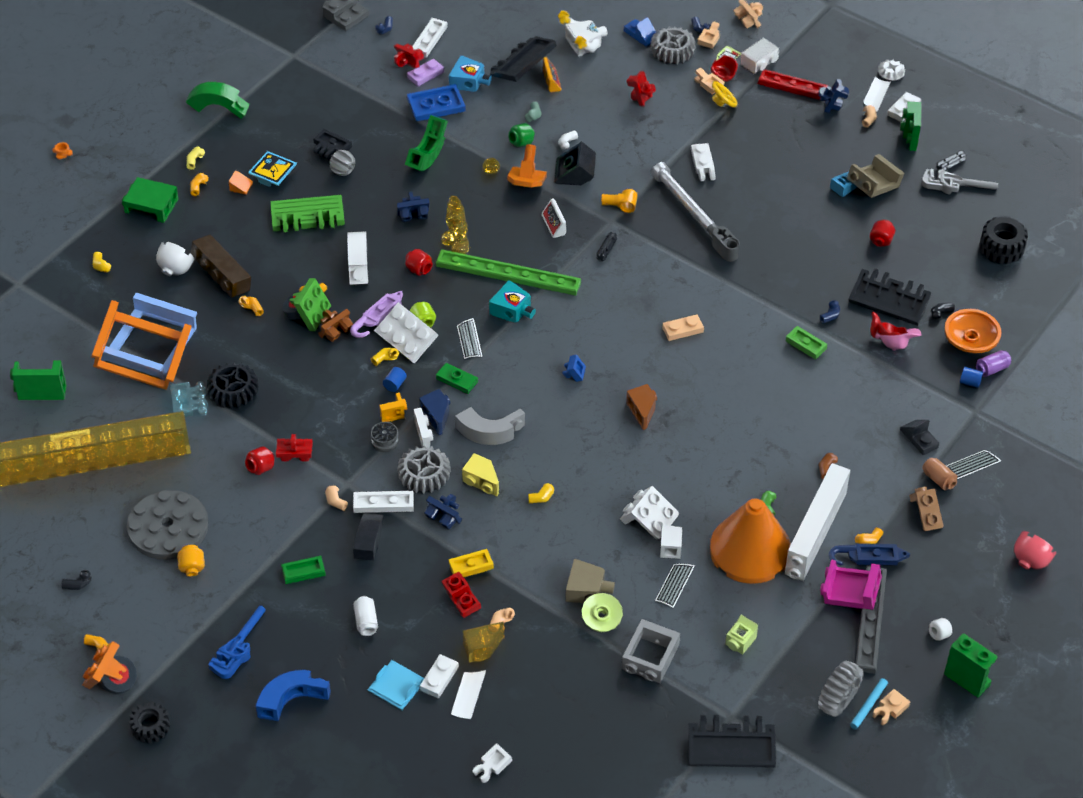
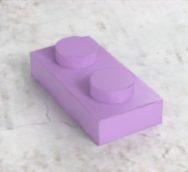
[407,59,444,87]

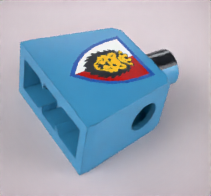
[449,56,491,92]

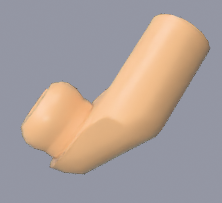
[862,105,877,128]
[488,608,515,633]

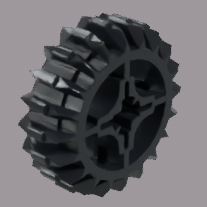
[206,362,259,409]

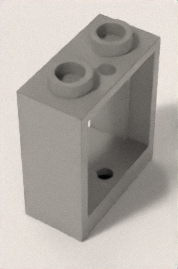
[622,619,680,683]

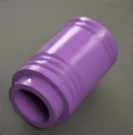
[976,350,1011,377]

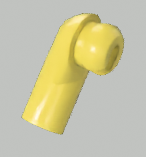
[187,147,205,170]

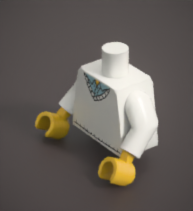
[558,10,607,56]

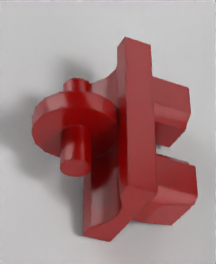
[394,44,424,69]
[627,71,656,106]
[276,434,313,461]

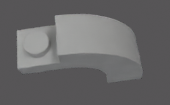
[455,407,525,445]

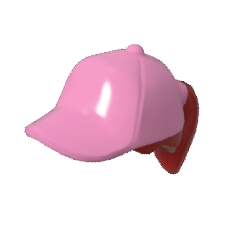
[870,312,921,350]

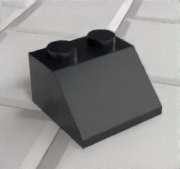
[554,141,596,186]

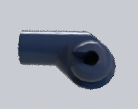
[375,16,393,35]

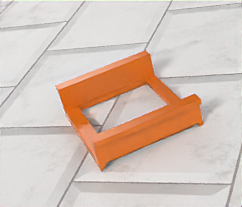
[91,300,192,390]

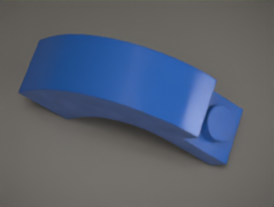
[256,670,330,721]

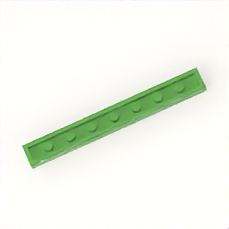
[436,249,581,296]

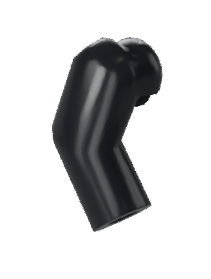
[61,570,92,590]

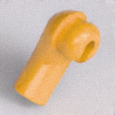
[190,173,208,196]
[238,296,264,316]
[855,528,883,544]
[84,634,108,652]

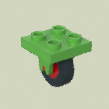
[282,278,331,331]

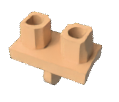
[734,0,763,29]

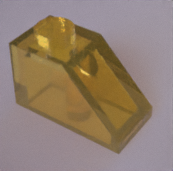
[463,622,504,663]

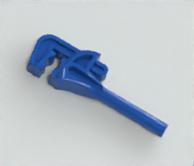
[208,606,266,679]

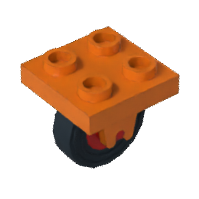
[82,641,137,694]

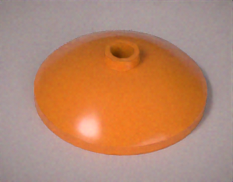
[944,309,1001,353]

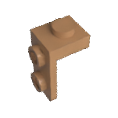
[909,487,943,531]

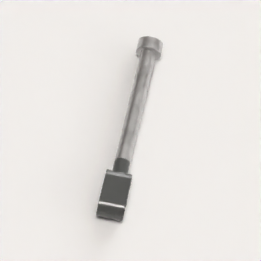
[651,162,740,262]

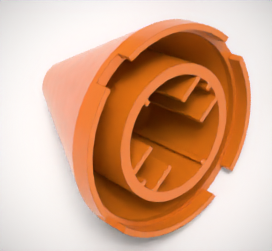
[710,499,791,584]

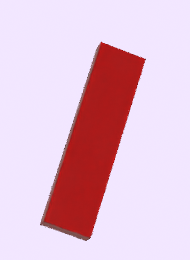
[758,69,828,100]

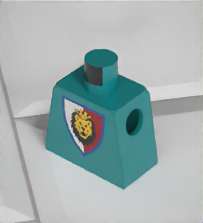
[489,280,536,323]

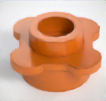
[52,142,73,159]

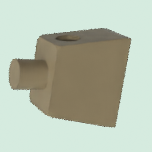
[566,559,615,603]

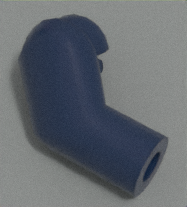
[691,17,711,33]
[819,300,841,324]

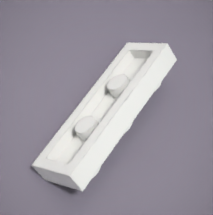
[412,18,447,58]
[353,491,414,513]

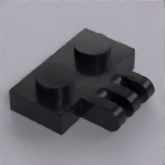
[313,129,352,159]

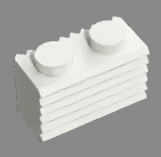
[740,38,779,74]

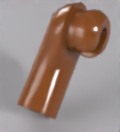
[818,453,838,479]

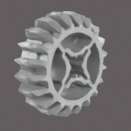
[650,26,696,65]
[397,445,451,494]
[818,660,863,717]

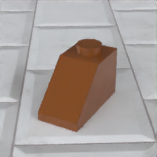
[626,384,657,430]

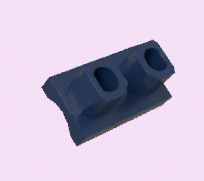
[818,79,849,113]
[396,192,429,222]
[424,494,462,529]

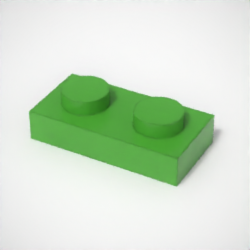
[785,326,827,360]

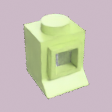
[725,615,758,655]

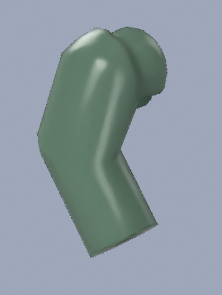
[525,102,541,122]

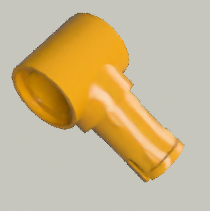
[601,189,638,213]

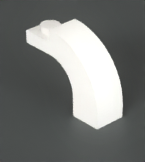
[348,231,368,285]

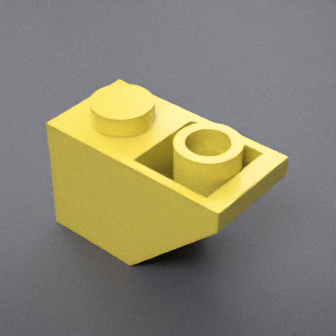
[462,453,499,496]

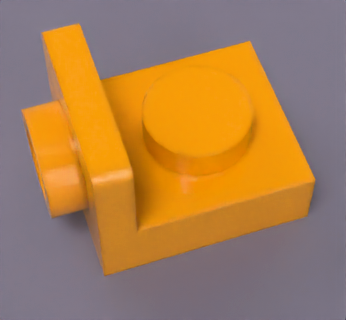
[380,393,407,422]

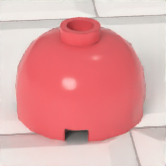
[1014,531,1056,570]

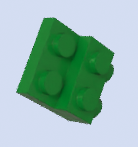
[900,101,921,151]

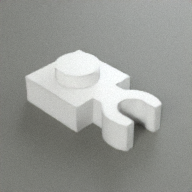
[473,743,513,783]

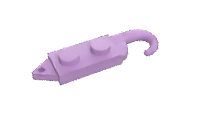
[350,291,403,338]

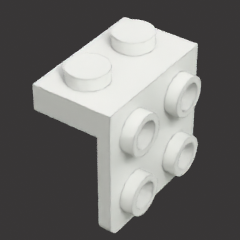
[620,486,679,540]

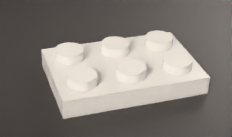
[374,302,438,364]

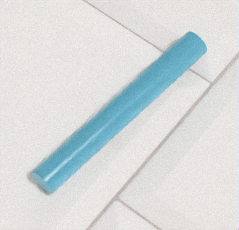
[850,678,888,729]

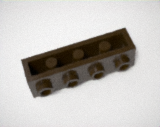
[190,234,251,298]

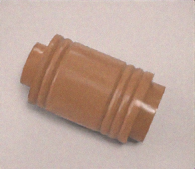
[923,458,957,490]

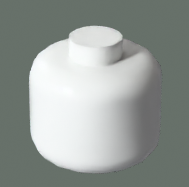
[929,618,952,641]

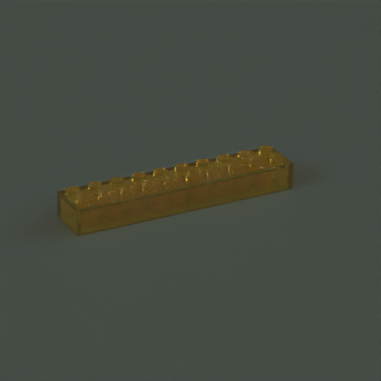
[0,411,191,487]

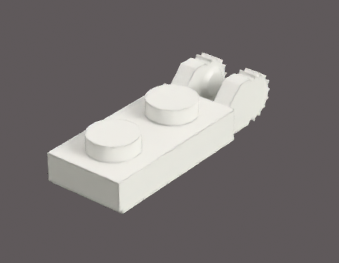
[691,143,715,181]

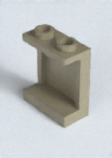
[847,154,904,198]

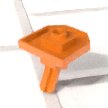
[507,144,547,187]

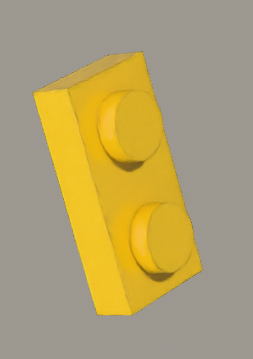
[449,549,494,577]

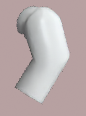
[558,130,578,150]

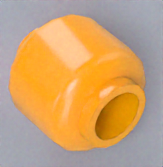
[177,545,205,577]

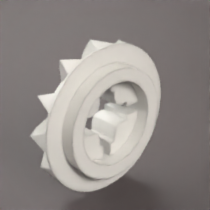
[878,59,905,80]

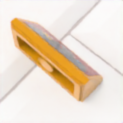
[543,57,562,92]

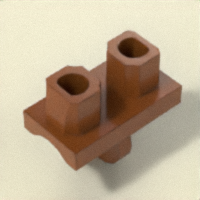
[318,309,353,342]

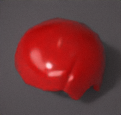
[711,55,738,82]

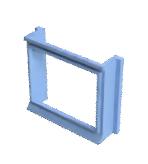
[101,293,197,380]

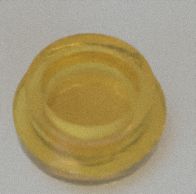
[483,158,500,174]

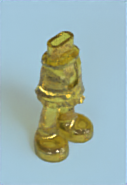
[441,196,469,254]

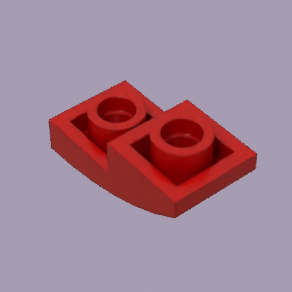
[442,572,481,618]

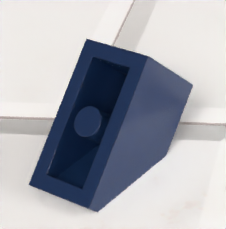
[419,389,451,435]

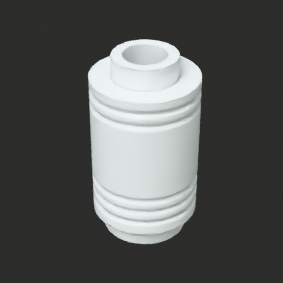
[353,596,378,636]

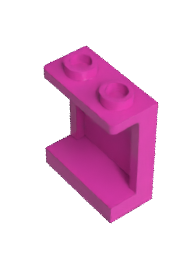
[820,560,882,610]

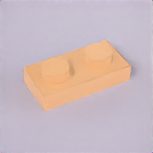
[662,314,704,341]

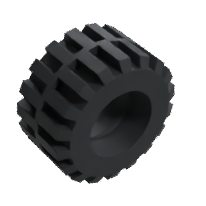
[979,216,1028,264]

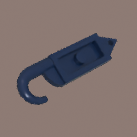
[828,543,910,565]

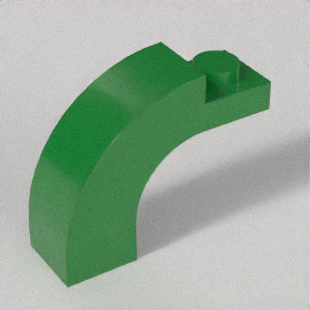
[185,82,250,119]
[405,115,448,170]

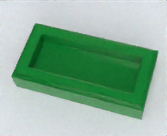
[281,556,326,584]

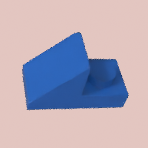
[624,17,656,47]

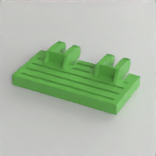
[270,195,345,232]

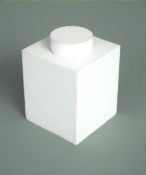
[660,526,682,559]

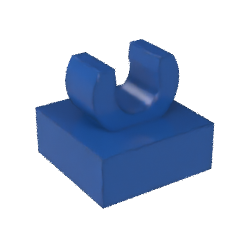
[562,354,586,382]

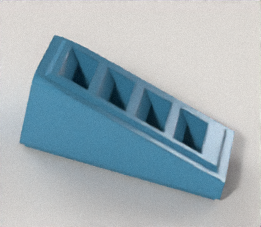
[830,172,857,197]

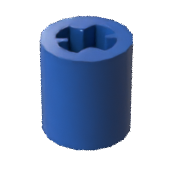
[383,367,407,392]
[960,367,983,388]

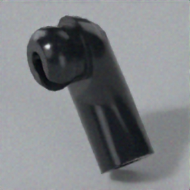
[931,303,955,319]

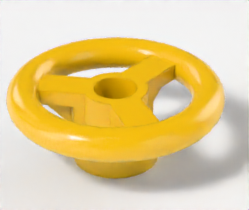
[712,81,738,108]

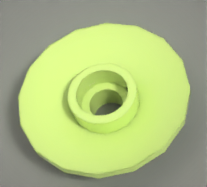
[582,593,623,632]

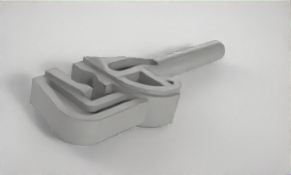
[921,169,998,195]

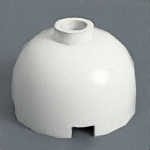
[156,242,194,276]

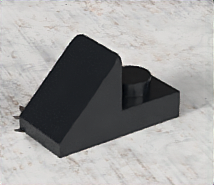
[900,420,939,455]

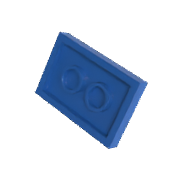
[407,84,466,122]

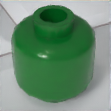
[508,123,535,147]

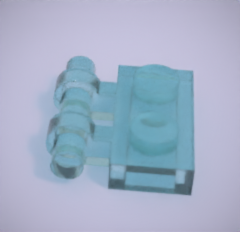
[170,382,208,418]

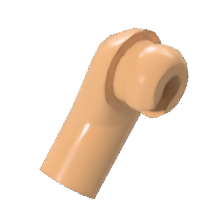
[325,485,348,511]

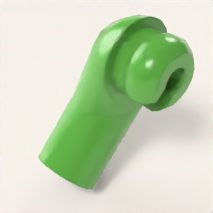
[761,491,776,516]

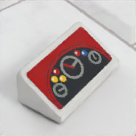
[542,198,566,238]

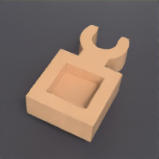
[872,689,910,725]

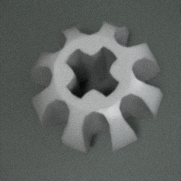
[329,150,355,176]

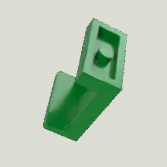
[122,177,179,223]
[10,360,67,400]
[944,634,998,698]

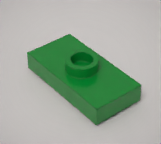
[436,363,478,394]

